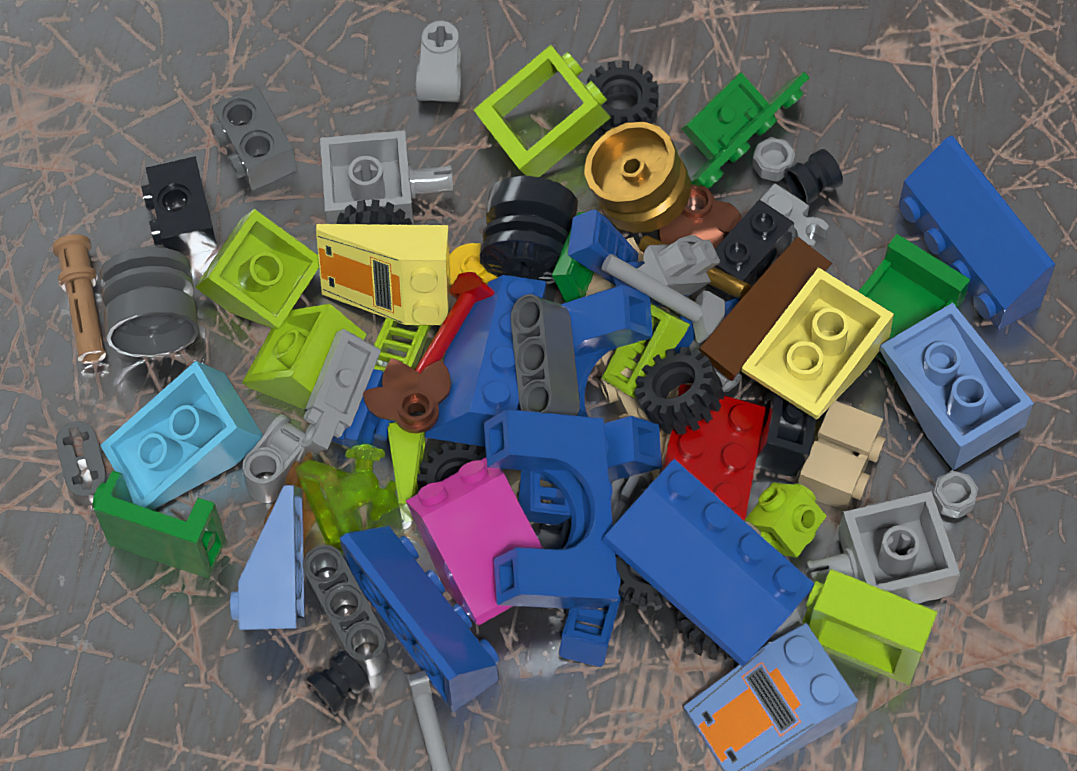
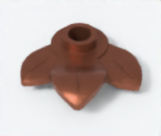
[660,184,742,249]
[363,359,451,433]

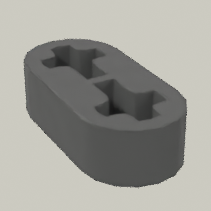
[56,421,108,505]

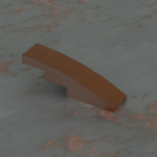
[699,237,832,381]

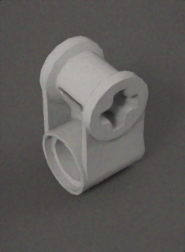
[416,20,461,102]
[243,414,316,503]

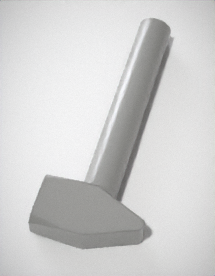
[602,254,725,344]
[407,671,452,771]

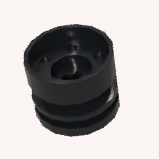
[480,176,578,284]

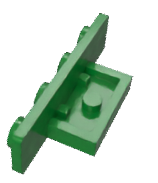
[681,71,810,189]

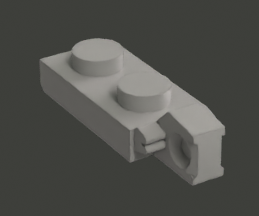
[301,329,381,454]

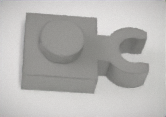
[760,183,829,249]

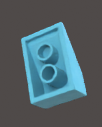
[100,361,263,510]

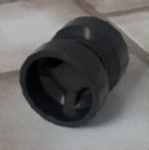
[784,149,843,204]
[304,649,370,715]

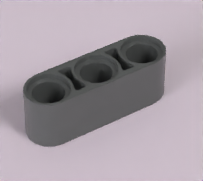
[511,294,580,416]
[303,545,389,676]

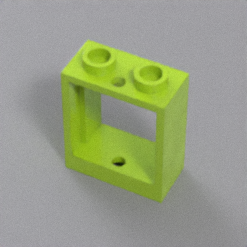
[473,45,611,177]
[802,569,938,686]

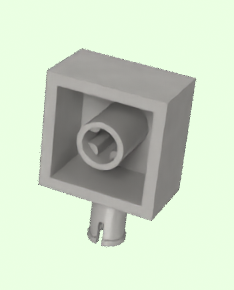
[320,130,454,225]
[805,491,960,603]

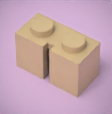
[798,401,886,511]

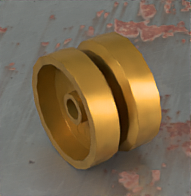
[584,122,692,233]

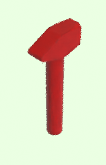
[415,272,495,374]

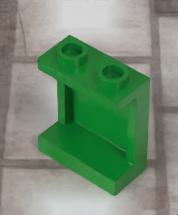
[858,234,970,367]
[92,471,226,579]

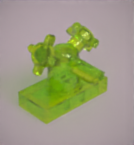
[295,444,399,551]

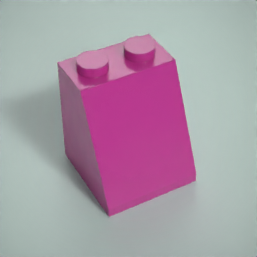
[406,458,543,625]

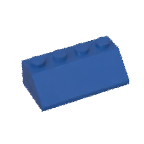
[899,135,1056,330]
[425,275,546,447]
[601,459,814,667]
[340,526,500,712]

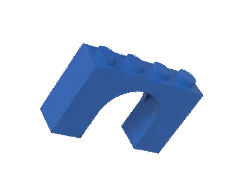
[548,285,662,484]
[484,409,620,610]

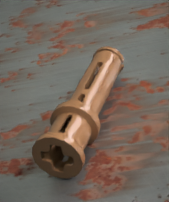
[52,234,106,364]

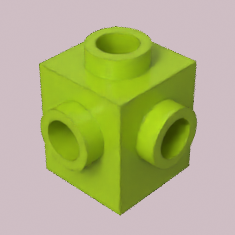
[745,482,827,558]

